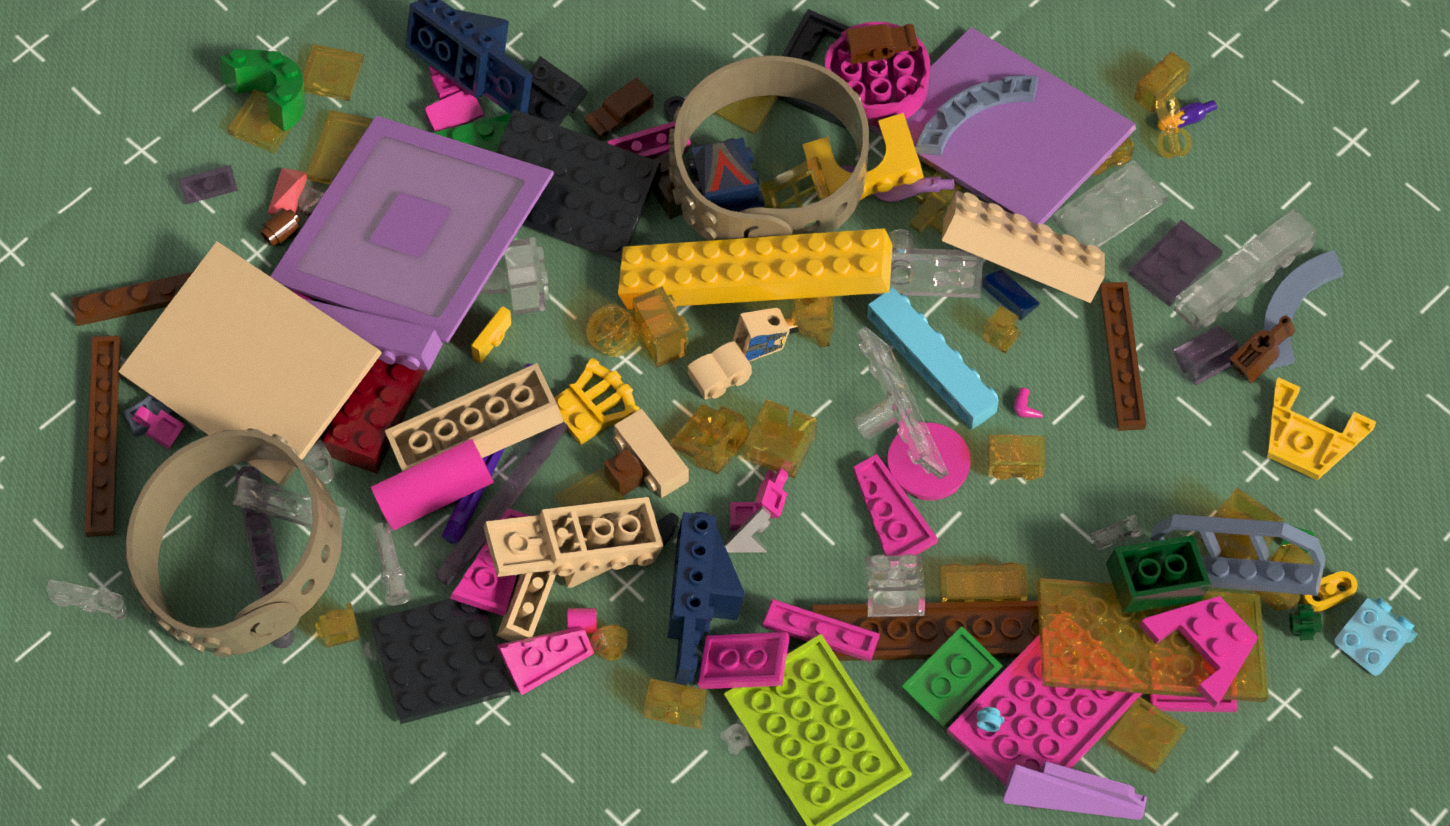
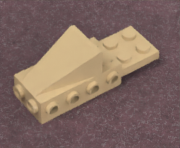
[483,497,663,588]

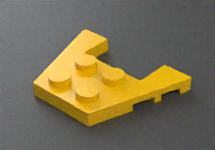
[1267,377,1376,480]

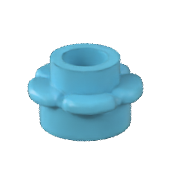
[976,707,1004,732]

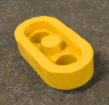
[1303,571,1358,611]

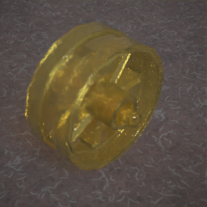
[586,305,639,357]

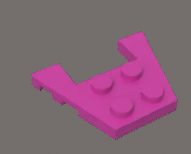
[1139,596,1259,708]

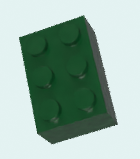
[1106,535,1211,614]

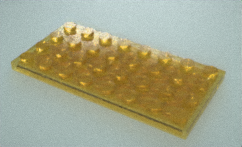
[1037,578,1269,702]

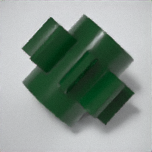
[1289,605,1322,641]

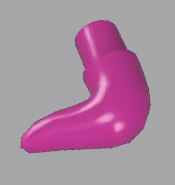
[1014,388,1043,418]

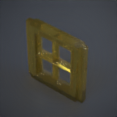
[762,156,830,226]

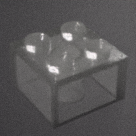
[504,237,550,315]
[864,554,925,617]

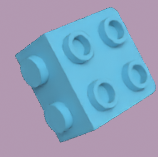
[1335,597,1418,676]

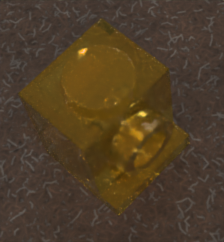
[983,305,1021,354]
[315,603,360,648]

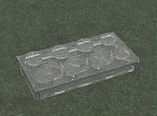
[1052,160,1168,248]

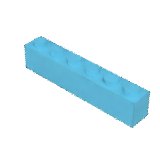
[867,287,999,430]

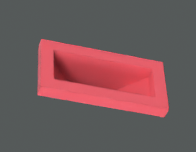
[268,168,308,215]

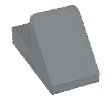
[724,505,771,552]

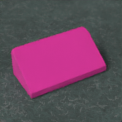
[424,90,484,132]

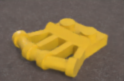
[554,358,640,445]

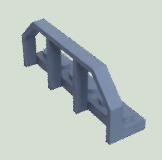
[1150,514,1326,596]

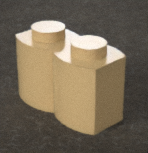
[688,341,752,400]

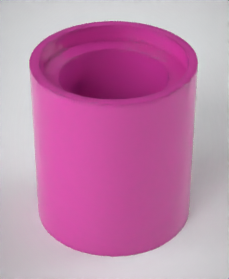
[568,608,597,633]

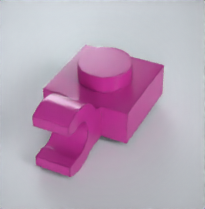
[132,406,185,450]
[754,467,788,519]

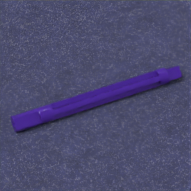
[441,363,542,544]

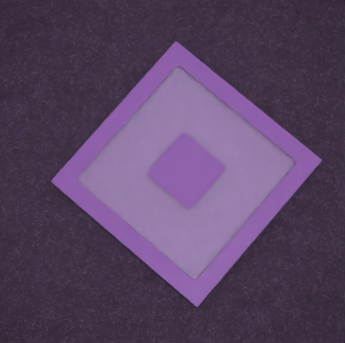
[270,116,554,343]

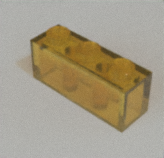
[939,562,1027,602]

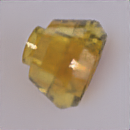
[590,625,628,661]

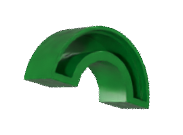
[220,49,306,132]

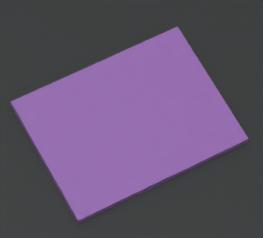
[871,27,1136,225]

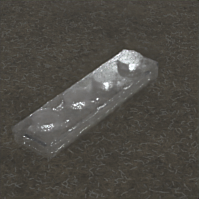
[233,476,346,533]

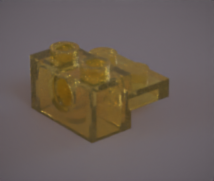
[792,296,834,347]
[670,404,750,474]

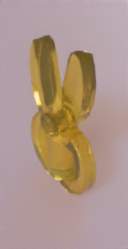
[1156,96,1192,159]

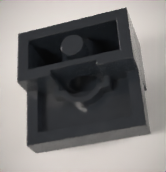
[528,56,588,126]

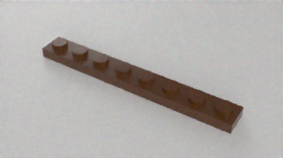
[85,336,121,537]

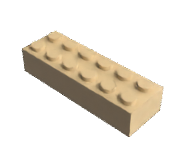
[942,191,1105,303]
[385,363,564,472]

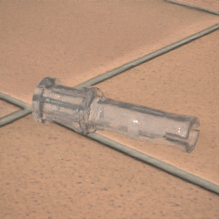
[372,523,411,606]

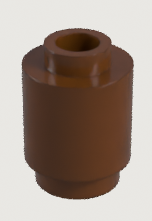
[259,208,300,247]

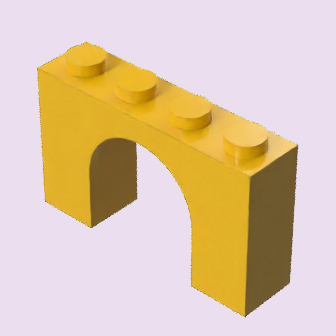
[802,113,924,201]

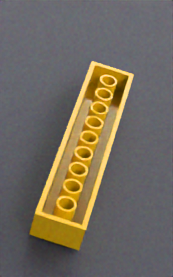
[618,228,892,309]

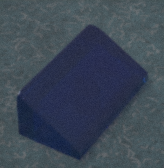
[982,269,1040,321]

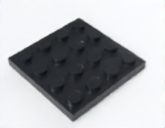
[370,599,511,724]

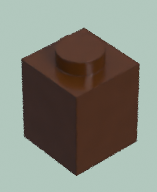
[604,449,643,498]

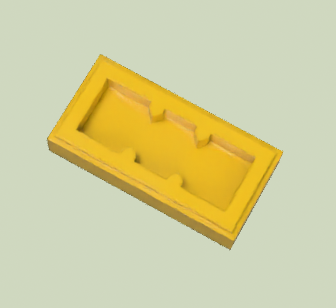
[471,306,512,363]

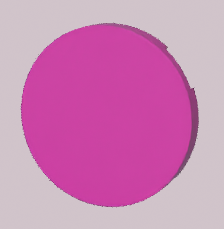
[887,423,971,501]

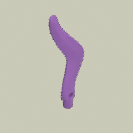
[840,166,954,202]

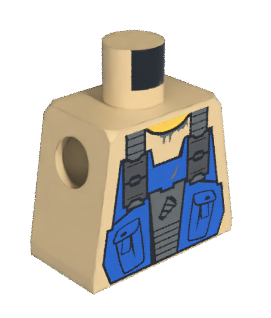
[732,308,799,362]

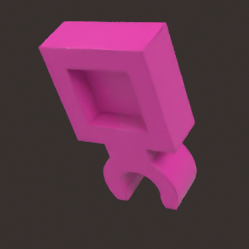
[429,64,464,100]

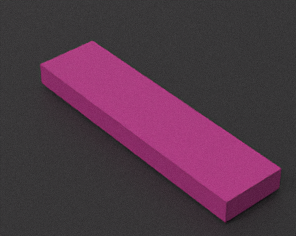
[763,599,880,662]

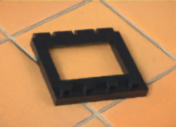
[771,9,850,129]

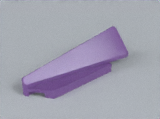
[1003,761,1147,820]

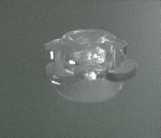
[720,722,754,755]

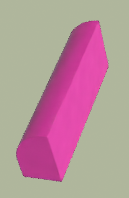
[371,439,494,531]

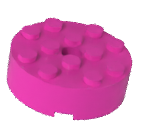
[825,22,930,126]

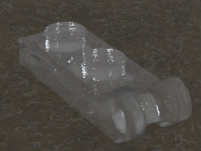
[46,579,128,620]

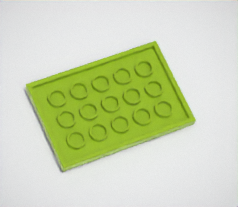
[724,634,912,826]

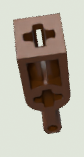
[846,24,919,64]
[584,77,654,139]
[1229,315,1295,384]

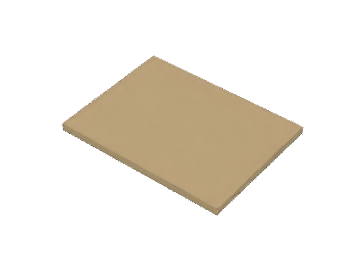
[118,241,382,487]

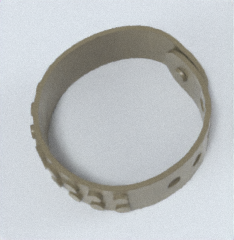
[669,56,869,241]
[125,428,342,657]

